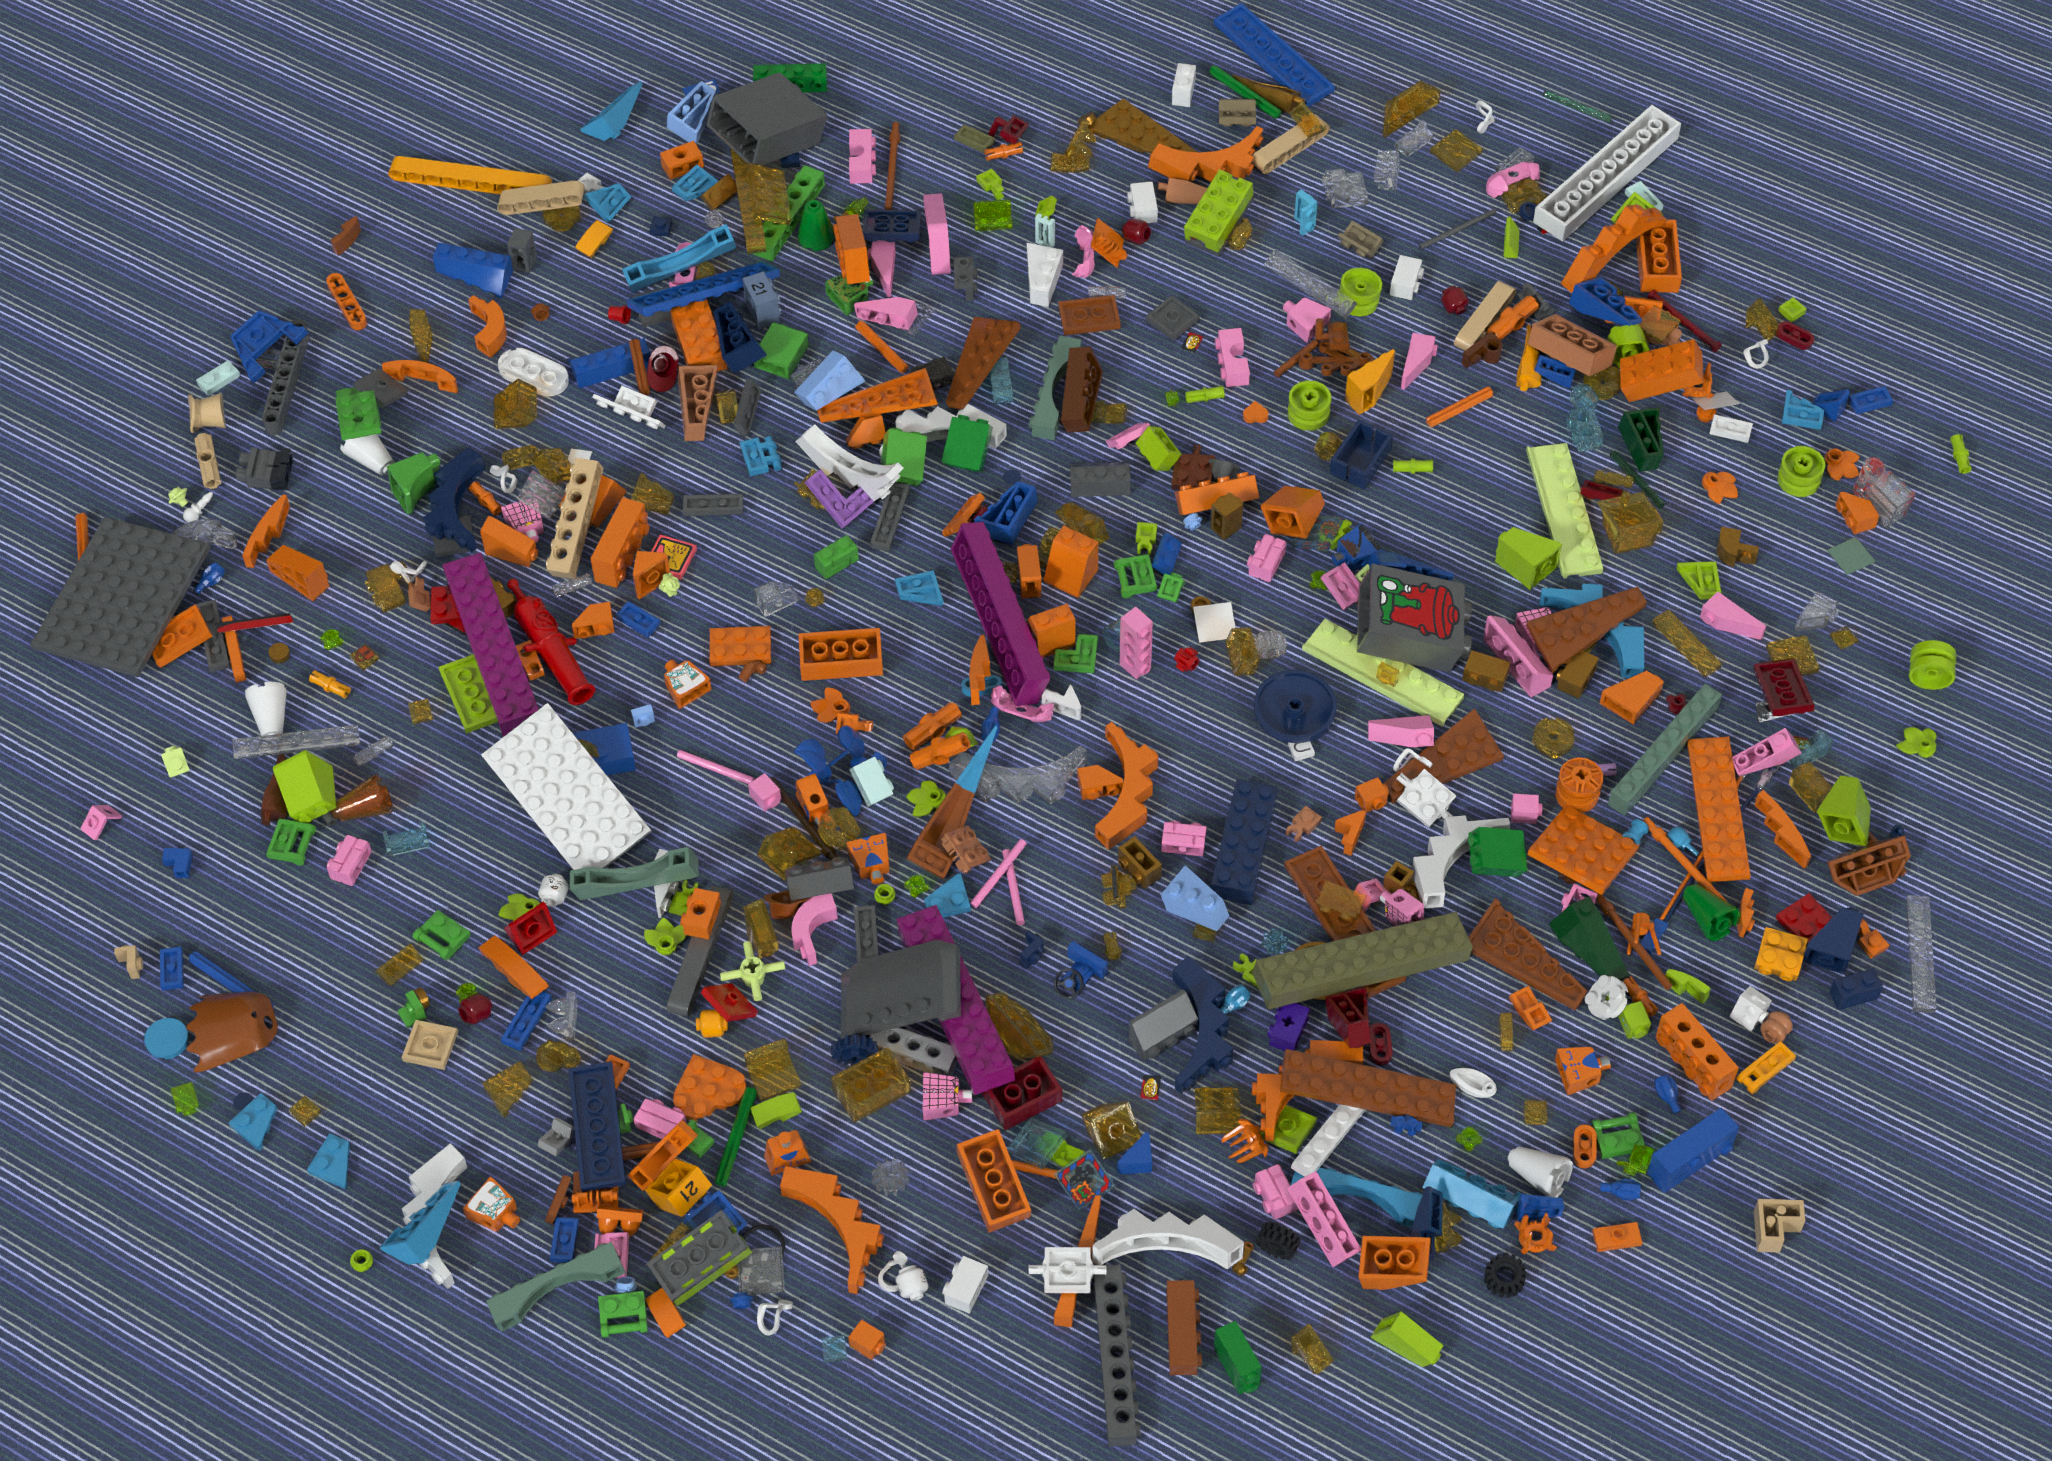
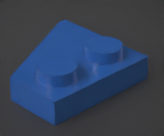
[1516,1194,1564,1221]

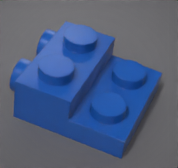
[682,1190,748,1233]

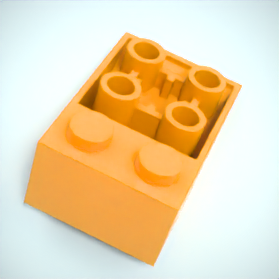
[1345,349,1395,415]

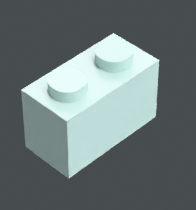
[850,757,894,807]

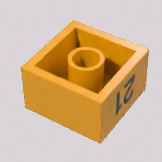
[645,1159,712,1217]

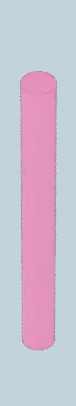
[677,750,755,784]
[970,839,1027,909]
[1002,849,1025,925]

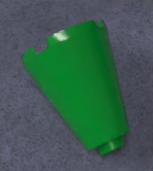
[798,200,835,251]
[1683,884,1741,941]

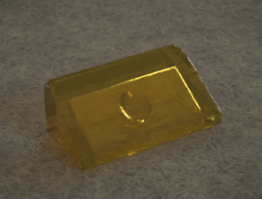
[1289,101,1326,138]
[375,943,423,986]

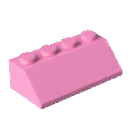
[1483,615,1553,697]

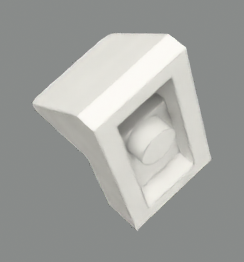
[1042,685,1081,721]

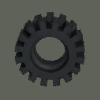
[1256,1222,1301,1260]
[1484,1253,1527,1298]

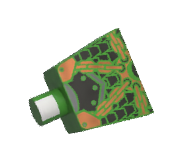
[825,275,873,316]

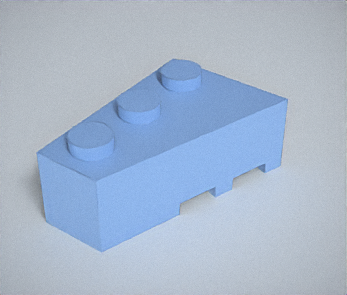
[667,81,716,145]
[794,351,866,411]
[1161,865,1229,931]

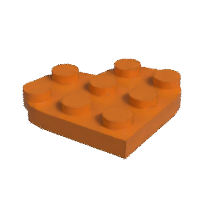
[673,1054,746,1121]

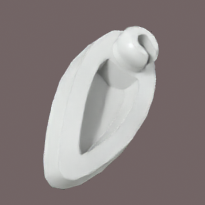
[1449,1068,1497,1098]

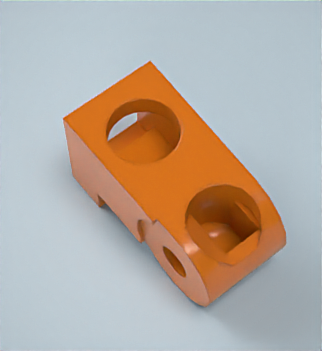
[516,640,545,681]

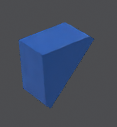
[1811,389,1850,421]
[1117,1132,1152,1175]

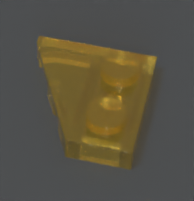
[631,473,674,514]
[482,1061,532,1118]

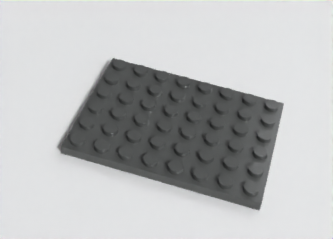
[30,517,211,678]

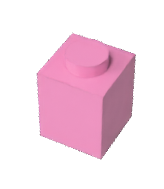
[748,773,781,811]
[1511,794,1542,824]

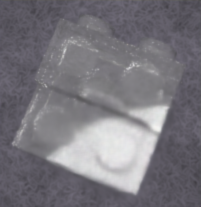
[1322,169,1368,208]
[516,470,565,519]

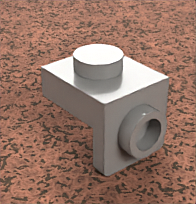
[538,1117,574,1156]

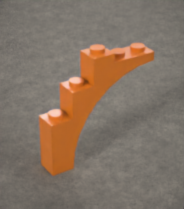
[1148,126,1264,182]
[1561,204,1666,293]
[1095,722,1159,850]
[1252,1040,1363,1141]
[780,1166,884,1294]

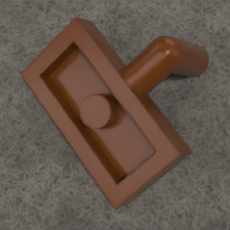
[1315,318,1349,350]

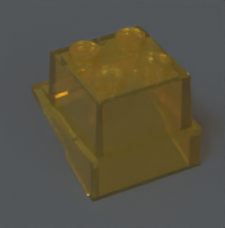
[1597,491,1663,554]

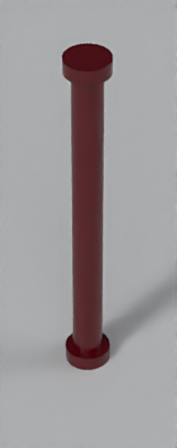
[1647,289,1722,353]

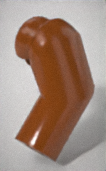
[738,660,767,683]

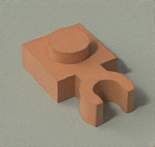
[1286,806,1322,842]

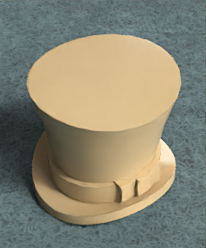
[188,393,226,433]

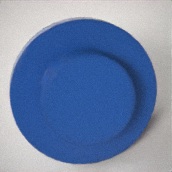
[730,1292,753,1309]

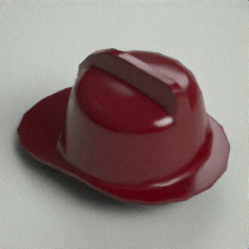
[647,346,679,392]

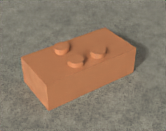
[1528,314,1617,376]

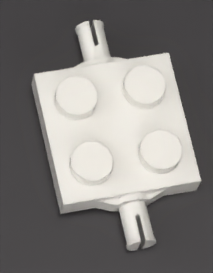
[1396,769,1456,828]
[1029,1247,1106,1293]

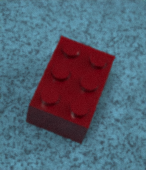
[983,1055,1062,1131]

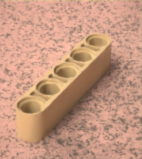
[1252,114,1330,174]
[497,181,585,215]
[1454,281,1516,351]

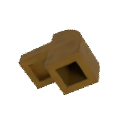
[1716,526,1759,567]
[1383,861,1420,901]

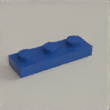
[501,991,552,1051]

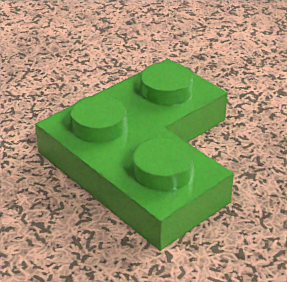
[1054,634,1098,673]

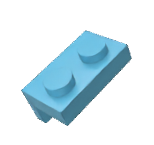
[1294,189,1317,236]

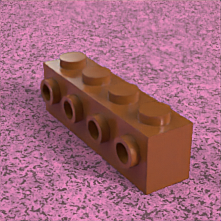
[1166,1280,1202,1375]

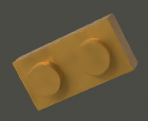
[700,173,740,211]

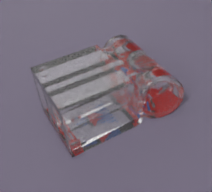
[1852,457,1916,529]

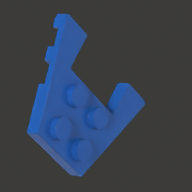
[230,310,309,384]

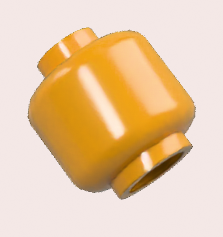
[696,1009,728,1038]

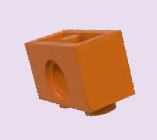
[660,140,704,180]
[680,888,721,940]

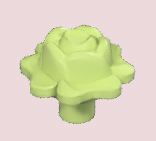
[168,487,188,507]
[659,573,680,597]

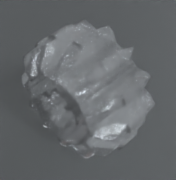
[1252,630,1287,660]
[872,1157,909,1196]

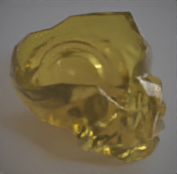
[1227,218,1253,250]
[536,1040,581,1072]

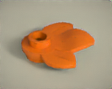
[1824,449,1860,481]
[1702,472,1738,504]
[810,687,850,723]

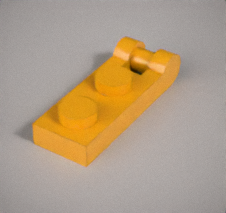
[1736,1041,1796,1095]

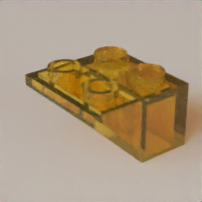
[493,378,537,429]

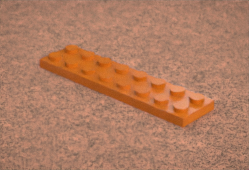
[1687,737,1750,882]

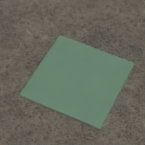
[1827,537,1876,575]

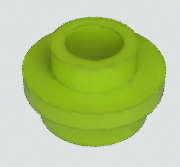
[874,884,896,905]
[350,1249,373,1272]

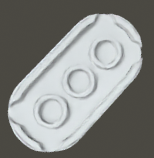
[498,348,569,396]

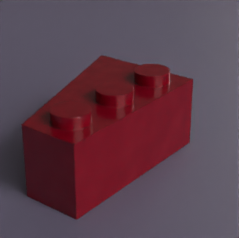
[1325,986,1371,1048]

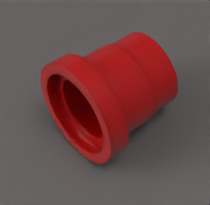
[608,305,631,325]

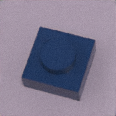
[781,152,800,168]
[650,216,672,237]

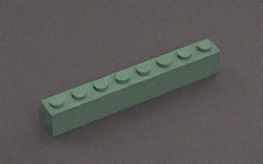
[1608,684,1722,816]

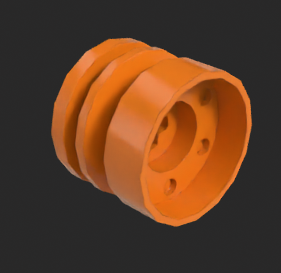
[1555,757,1603,813]

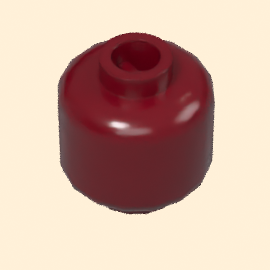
[1122,218,1151,245]
[1441,286,1469,315]
[458,993,492,1025]

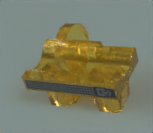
[1101,865,1137,909]

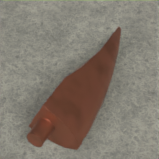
[261,747,287,826]

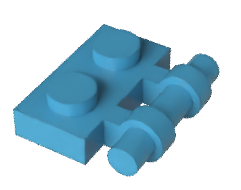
[739,436,782,476]

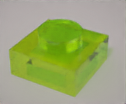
[844,197,869,215]

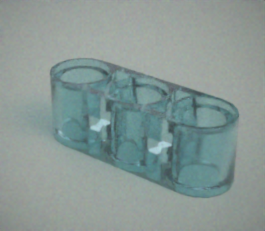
[989,355,1013,404]

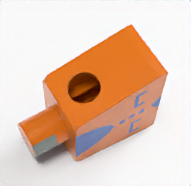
[796,773,830,827]
[846,833,889,885]
[1555,1047,1611,1095]
[764,1130,811,1176]

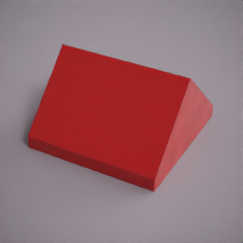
[504,901,557,955]

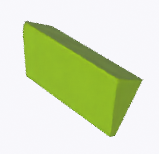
[1503,216,1520,258]

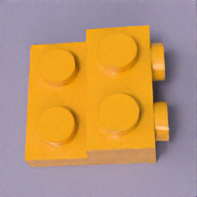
[1754,927,1808,981]

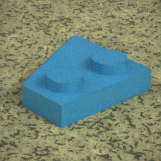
[672,164,718,201]
[583,183,631,222]
[1782,390,1824,430]
[895,570,943,606]
[924,873,971,918]
[229,1093,277,1151]
[307,1133,350,1189]

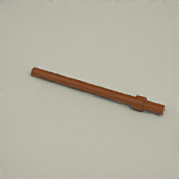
[885,122,900,210]
[1595,892,1673,990]

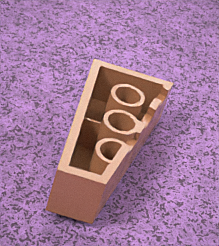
[678,365,718,441]

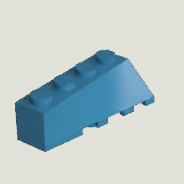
[1422,1159,1523,1228]

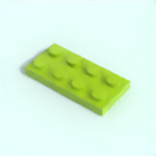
[438,655,497,734]

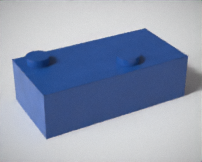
[573,723,636,776]
[1647,1107,1739,1193]

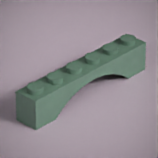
[1029,335,1082,441]
[570,847,699,900]
[486,1242,626,1332]

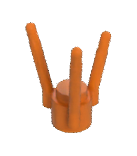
[1627,913,1661,955]

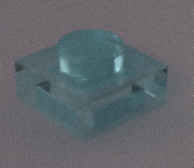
[822,1336,847,1363]

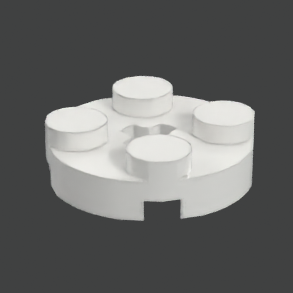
[1585,975,1628,1020]

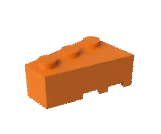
[266,545,329,601]

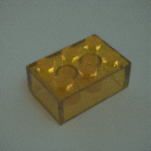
[831,1047,911,1123]

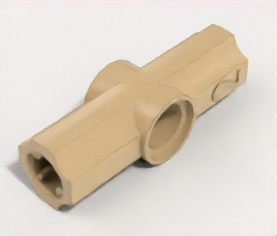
[194,433,221,489]

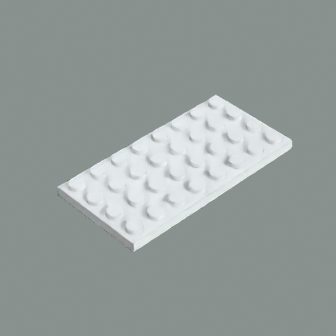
[481,703,652,870]

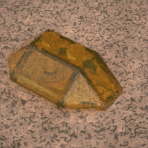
[1383,80,1441,138]
[985,992,1053,1058]

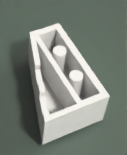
[1027,243,1063,307]

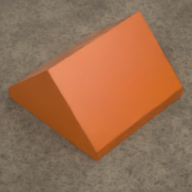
[633,551,670,600]

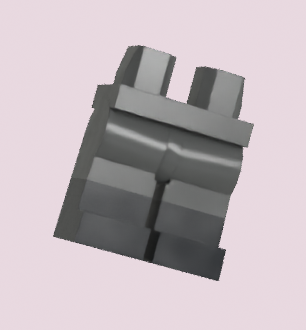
[236,448,293,491]

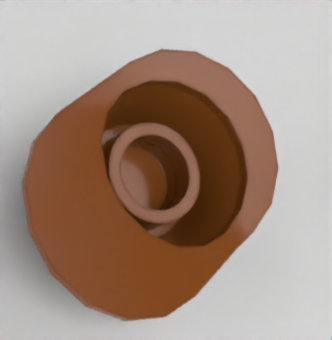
[763,890,812,919]

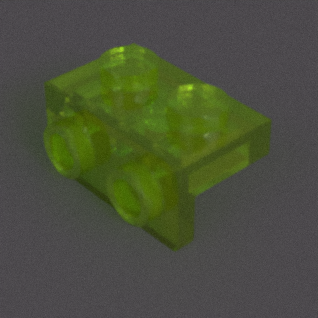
[973,199,1013,231]

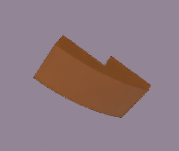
[331,216,361,256]

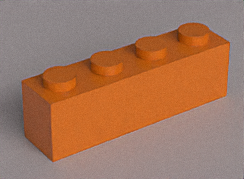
[1175,472,1259,515]

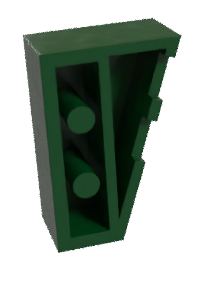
[1618,407,1664,472]

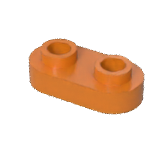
[1573,1125,1597,1169]

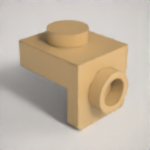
[114,945,143,979]

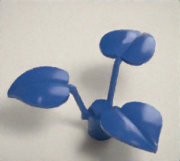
[794,726,865,817]

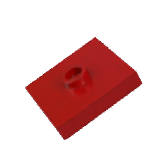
[701,983,759,1022]

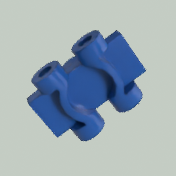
[1390,1115,1423,1136]

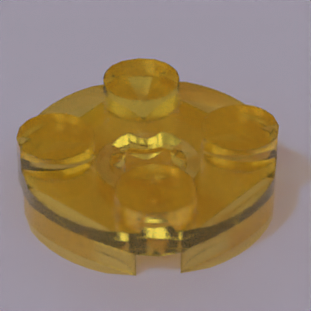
[543,206,581,231]
[1583,366,1621,400]
[1532,718,1575,759]
[818,807,861,850]

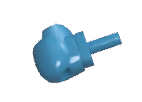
[1666,826,1699,856]

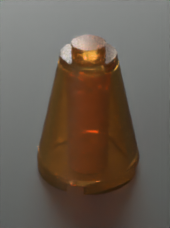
[332,774,393,821]

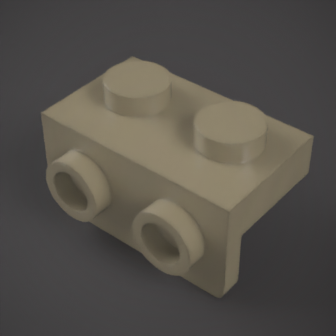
[1219,99,1256,127]
[1337,221,1384,259]

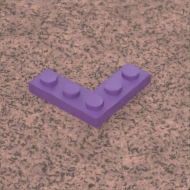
[804,469,874,529]

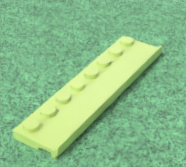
[1526,443,1603,578]
[1302,618,1464,727]

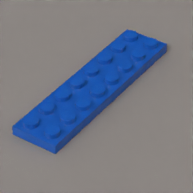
[1214,3,1335,108]
[626,261,780,317]

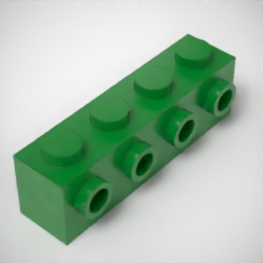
[753,63,827,93]

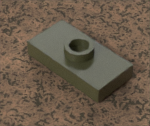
[954,124,995,153]

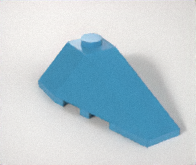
[580,81,642,141]
[380,1181,461,1265]

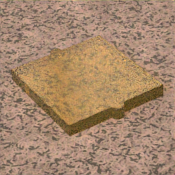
[1638,305,1681,343]

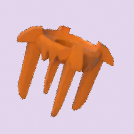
[1682,362,1714,398]
[1222,1119,1268,1163]
[1514,1212,1557,1255]

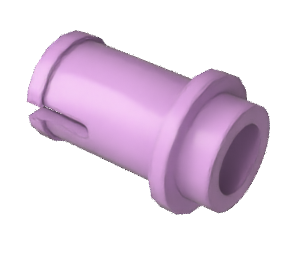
[1595,762,1617,776]

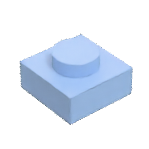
[631,704,655,728]

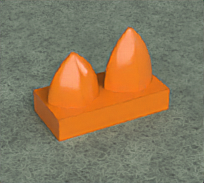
[597,1205,644,1237]

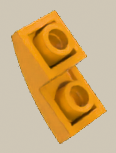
[575,220,613,259]

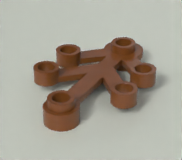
[1299,341,1374,376]

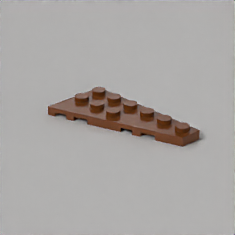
[946,317,1021,409]
[1526,587,1647,673]
[1384,708,1504,804]
[1468,898,1587,1011]

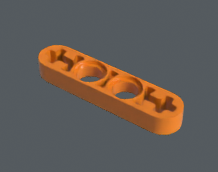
[326,273,367,330]
[222,615,247,683]

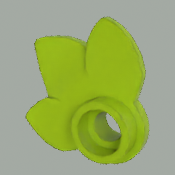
[1896,727,1937,758]
[906,781,946,817]
[498,893,540,921]
[644,918,686,955]

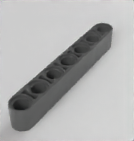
[262,319,309,435]
[667,885,733,1017]

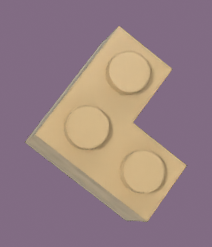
[1754,1199,1805,1253]

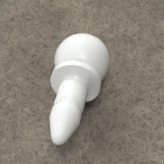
[183,492,213,523]

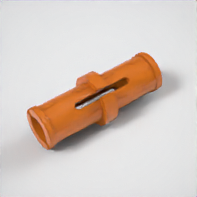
[984,142,1023,161]
[469,481,503,516]
[1623,976,1659,1018]

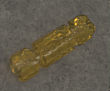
[1594,470,1634,488]

